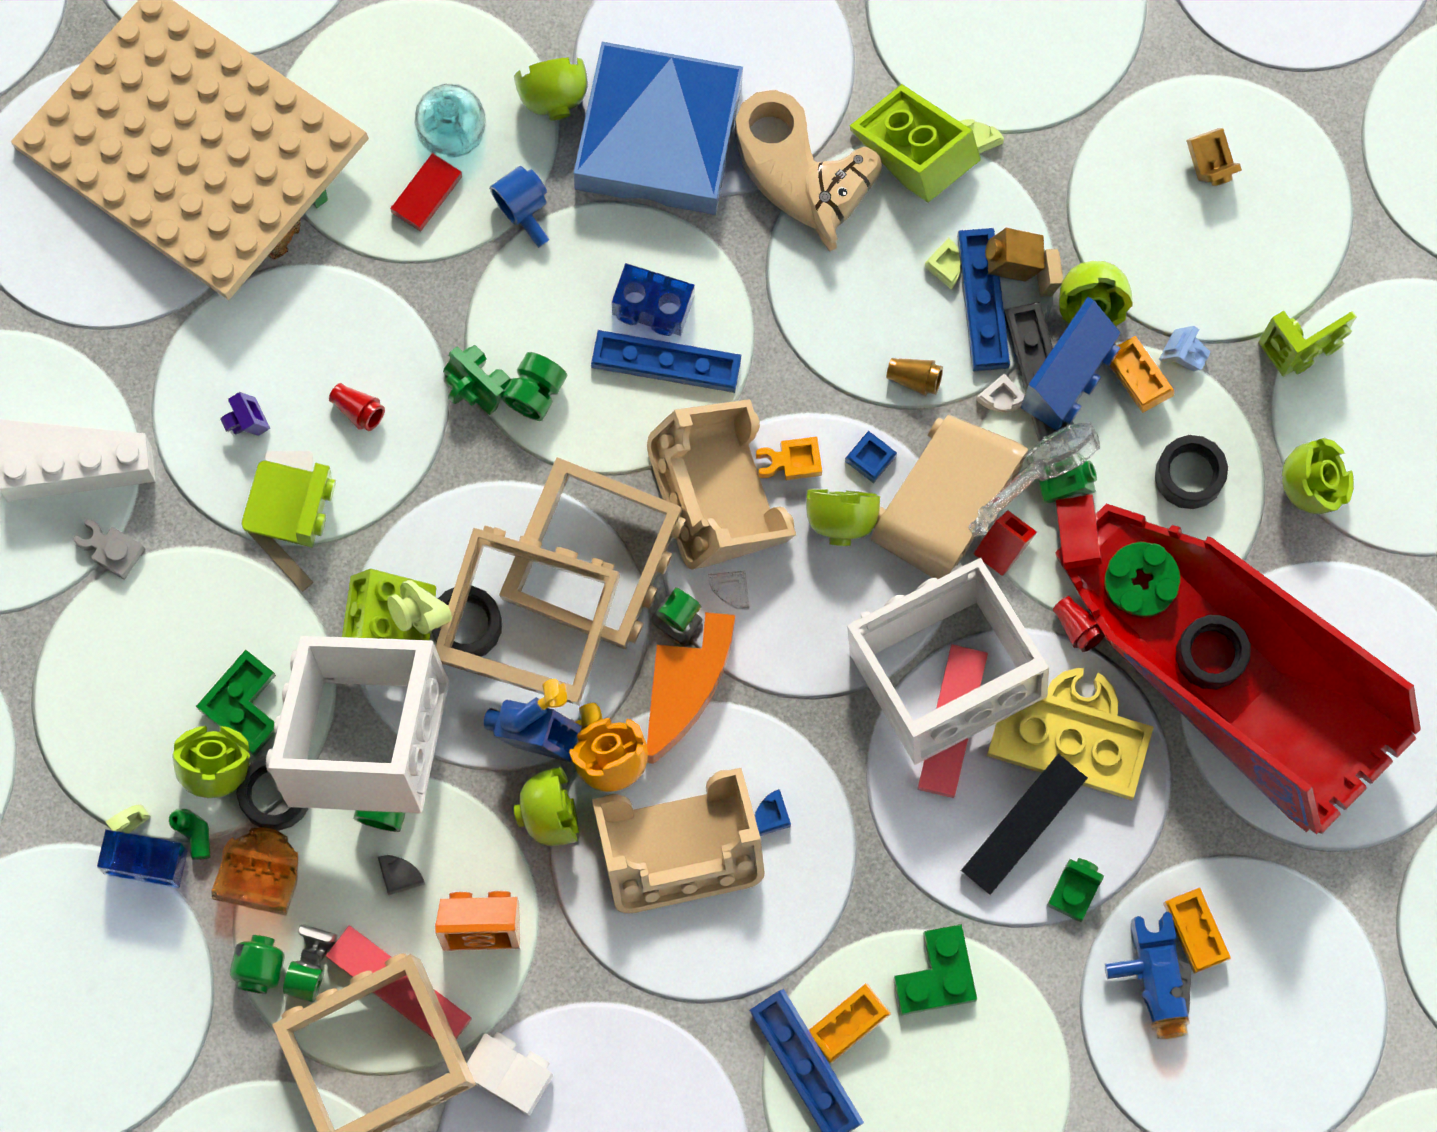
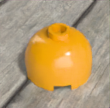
[569,718,648,792]

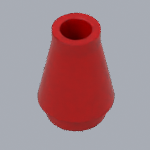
[329,383,385,431]
[1053,596,1105,652]

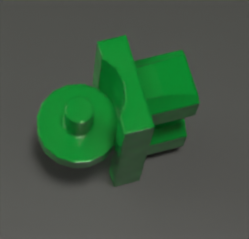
[443,345,511,415]

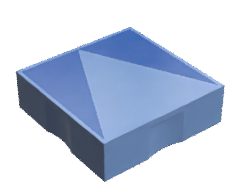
[573,41,743,215]

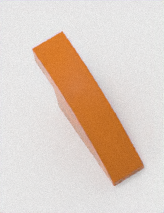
[647,612,735,764]

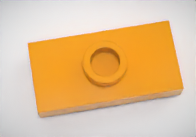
[1110,336,1174,413]
[1163,887,1231,974]
[809,983,891,1063]

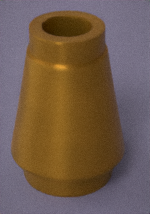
[886,358,943,396]

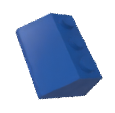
[1020,297,1121,431]

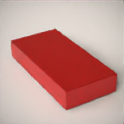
[390,153,463,232]
[1056,494,1102,570]

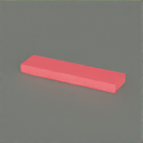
[917,644,988,798]
[326,925,472,1040]

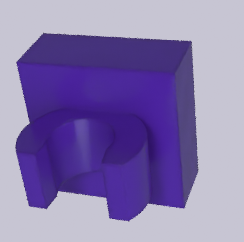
[220,392,271,436]

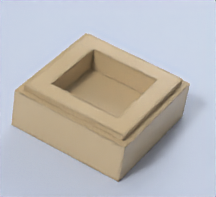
[1037,249,1063,297]

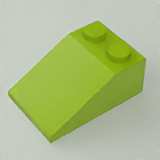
[849,84,981,203]

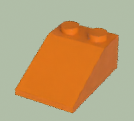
[435,891,520,951]

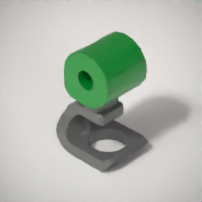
[651,587,703,645]
[283,924,338,1002]

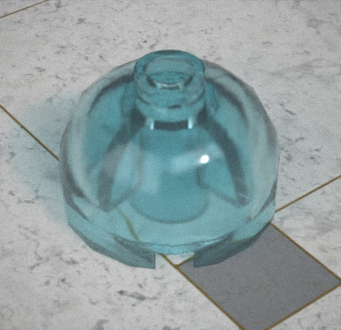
[414,83,486,158]

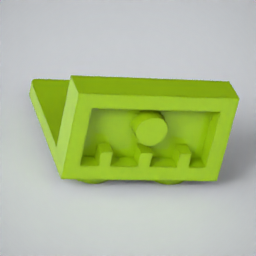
[1258,310,1357,377]
[342,568,437,641]

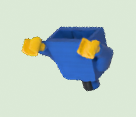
[484,679,603,762]

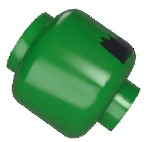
[230,935,285,994]

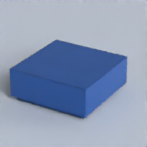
[845,430,897,484]

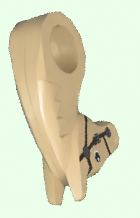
[735,90,882,252]

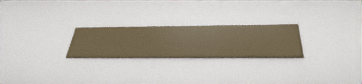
[248,532,314,592]

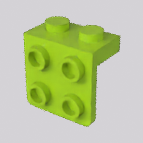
[241,460,336,548]

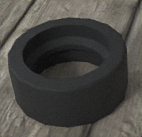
[1155,435,1228,509]
[432,586,502,657]
[1176,615,1251,690]
[236,756,308,831]

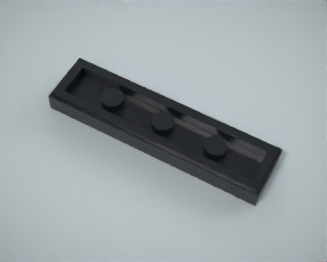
[960,753,1088,895]

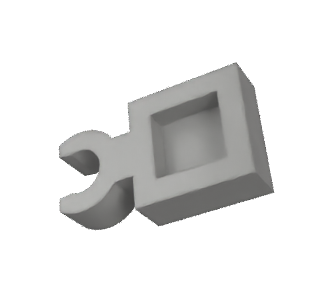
[73,519,145,580]

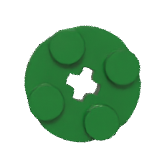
[1104,542,1180,618]

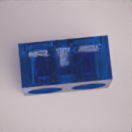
[611,263,695,336]
[97,829,188,888]

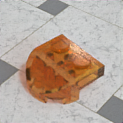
[211,827,298,916]

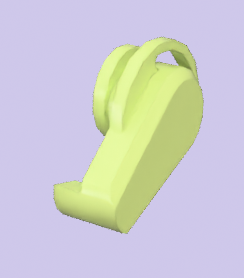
[388,580,452,634]

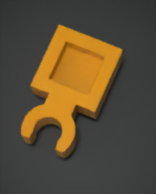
[756,437,822,480]

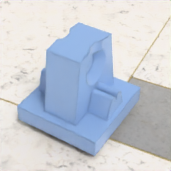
[1159,326,1210,371]

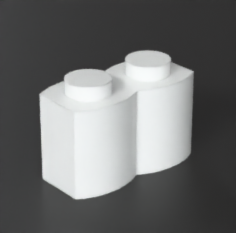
[467,1032,553,1116]

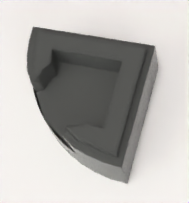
[377,855,425,895]

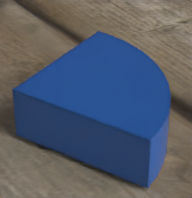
[754,789,791,836]

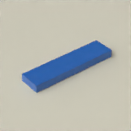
[957,228,1010,371]
[591,330,742,393]
[749,989,864,1132]

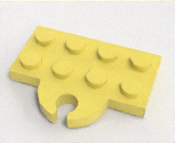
[987,668,1154,801]

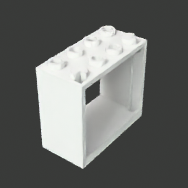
[847,558,1049,765]
[266,636,449,813]

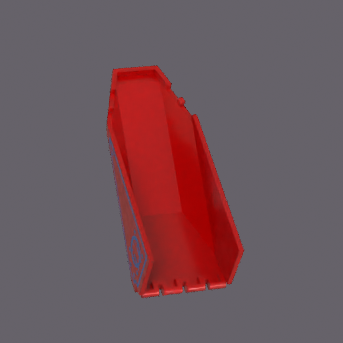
[1055,503,1421,835]

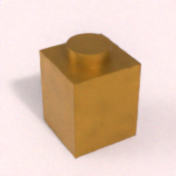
[985,227,1045,282]

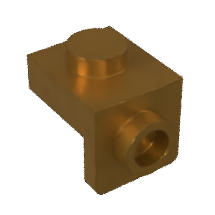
[1186,128,1242,186]

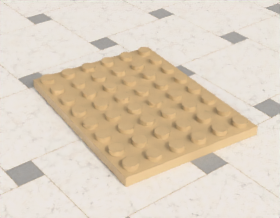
[11,0,369,301]

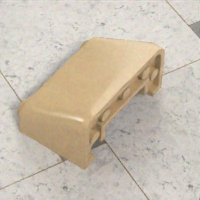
[647,399,796,570]
[871,415,1029,579]
[592,768,765,913]

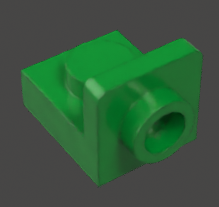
[1035,453,1097,504]
[1046,858,1104,922]

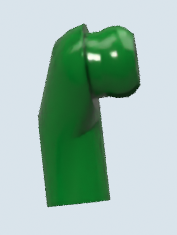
[168,809,211,860]

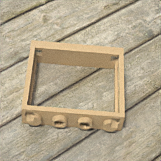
[499,457,686,649]
[435,526,620,706]
[272,953,476,1132]

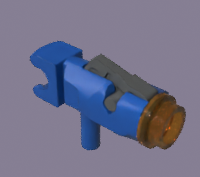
[1105,912,1191,1040]

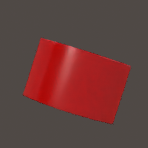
[973,510,1037,576]

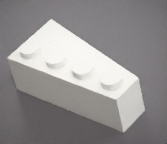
[0,419,156,502]

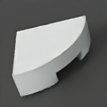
[976,374,1025,412]

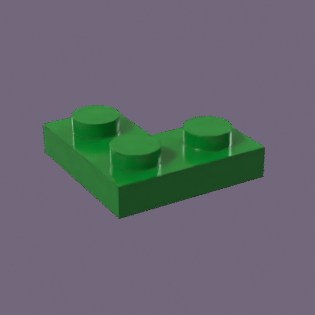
[196,649,276,756]
[893,924,978,1016]

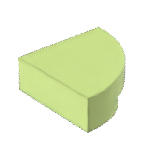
[960,119,1004,154]
[924,237,961,290]
[106,805,150,839]

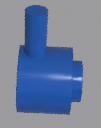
[489,166,550,248]

